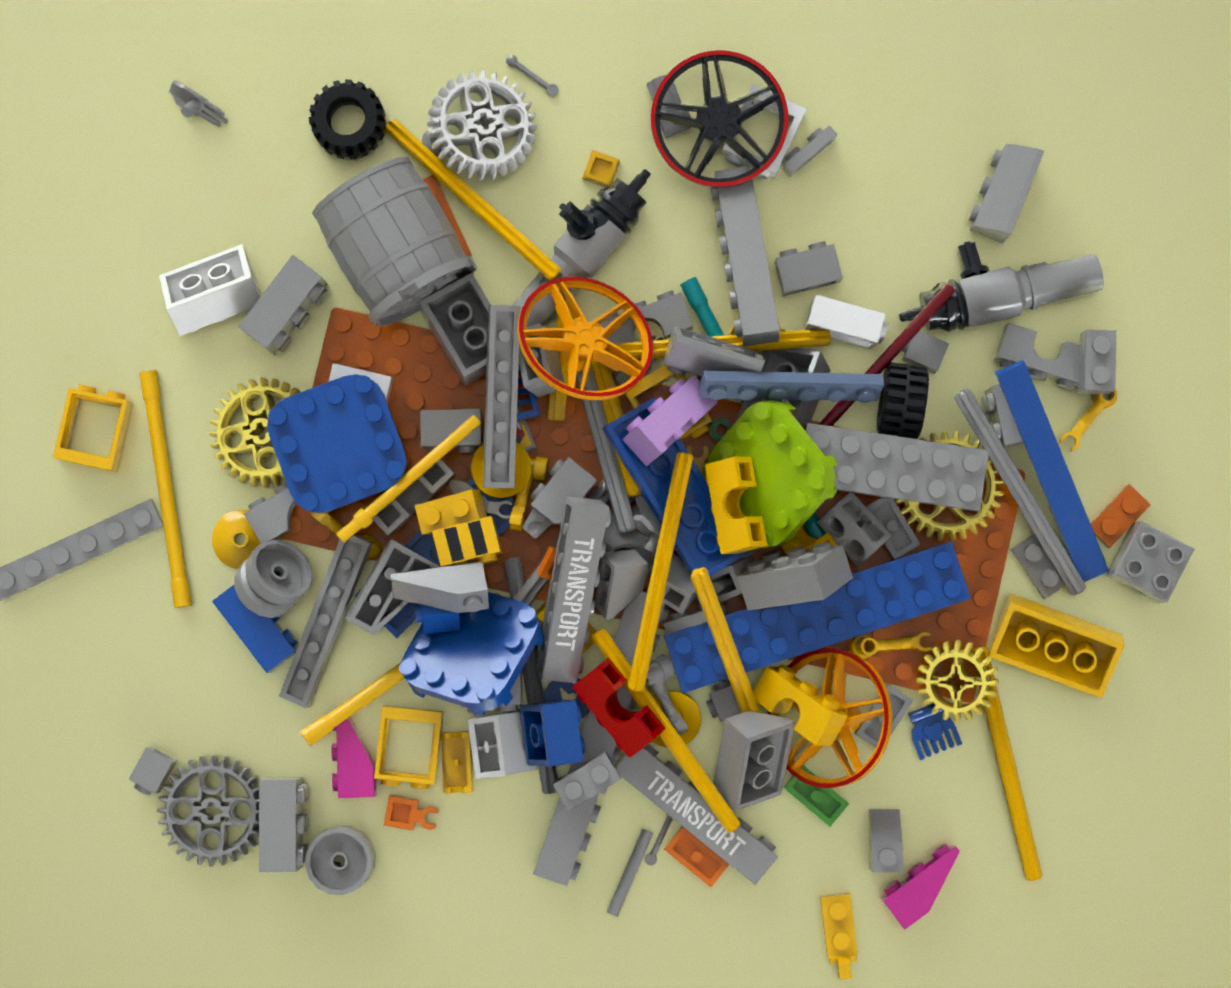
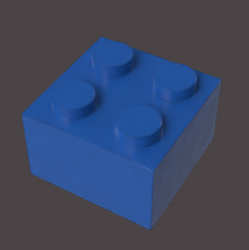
[520,700,585,767]

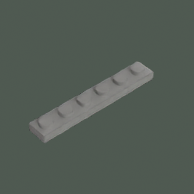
[483,305,521,488]
[0,499,164,601]
[279,534,373,708]

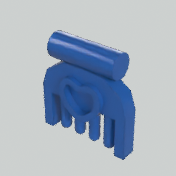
[908,703,962,760]

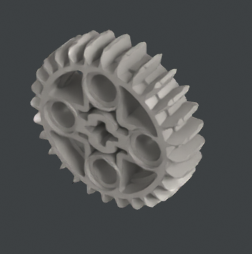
[157,755,259,867]

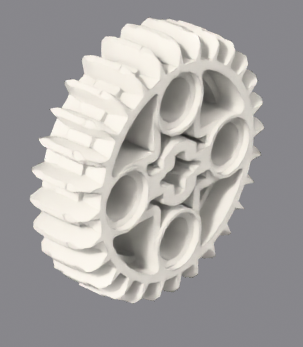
[427,70,537,181]

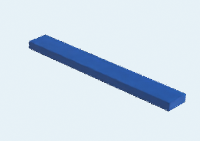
[995,360,1109,582]

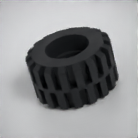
[309,79,386,160]
[877,362,929,439]

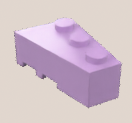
[622,375,718,467]

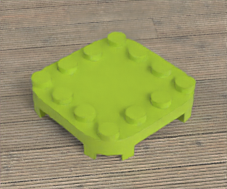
[702,400,838,548]

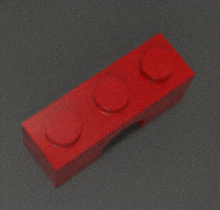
[572,657,666,758]

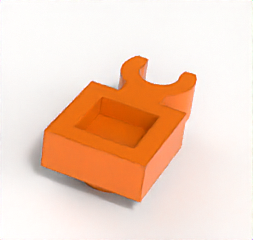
[384,795,439,830]

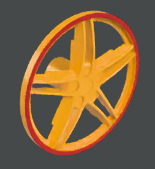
[517,277,653,400]
[767,648,892,788]

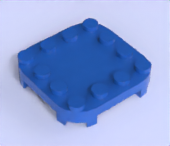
[267,374,408,514]
[399,592,545,716]

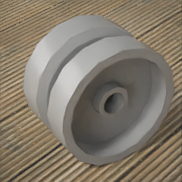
[234,540,312,618]
[305,826,375,895]

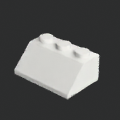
[159,244,261,336]

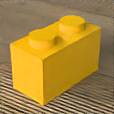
[414,489,487,535]

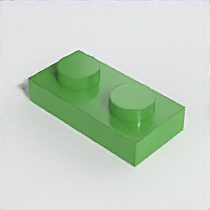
[783,765,849,827]

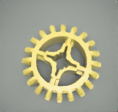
[916,640,999,722]

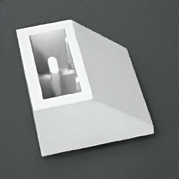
[467,711,537,779]

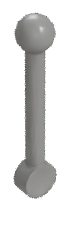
[506,55,558,96]
[645,813,673,866]

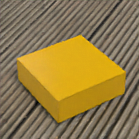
[582,150,620,188]

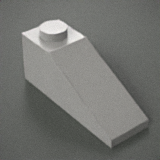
[391,561,489,613]

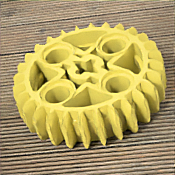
[209,377,300,488]
[895,430,1004,541]

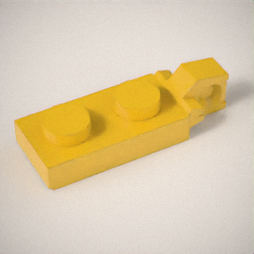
[820,893,858,980]

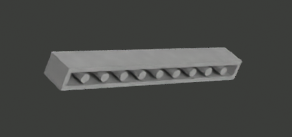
[533,591,670,886]

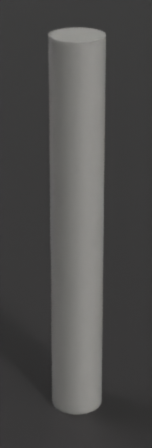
[607,829,653,917]

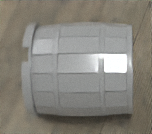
[312,157,477,327]

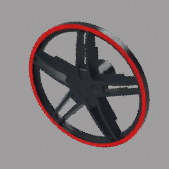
[651,50,789,188]

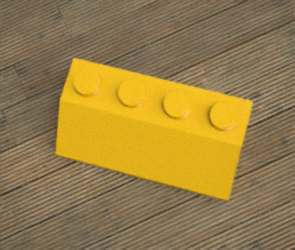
[988,593,1125,699]

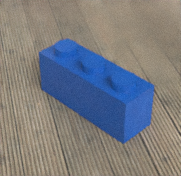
[212,585,298,673]

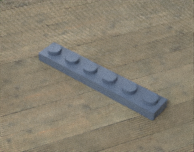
[698,371,884,403]

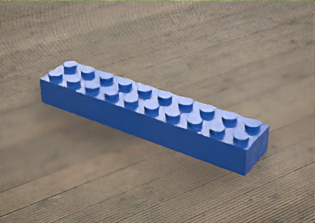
[663,541,971,693]

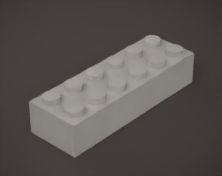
[804,423,989,511]

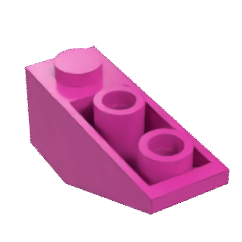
[331,707,377,798]
[880,844,960,930]

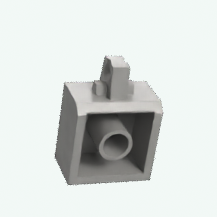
[522,457,598,539]

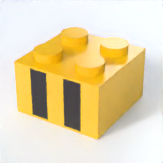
[432,516,503,567]

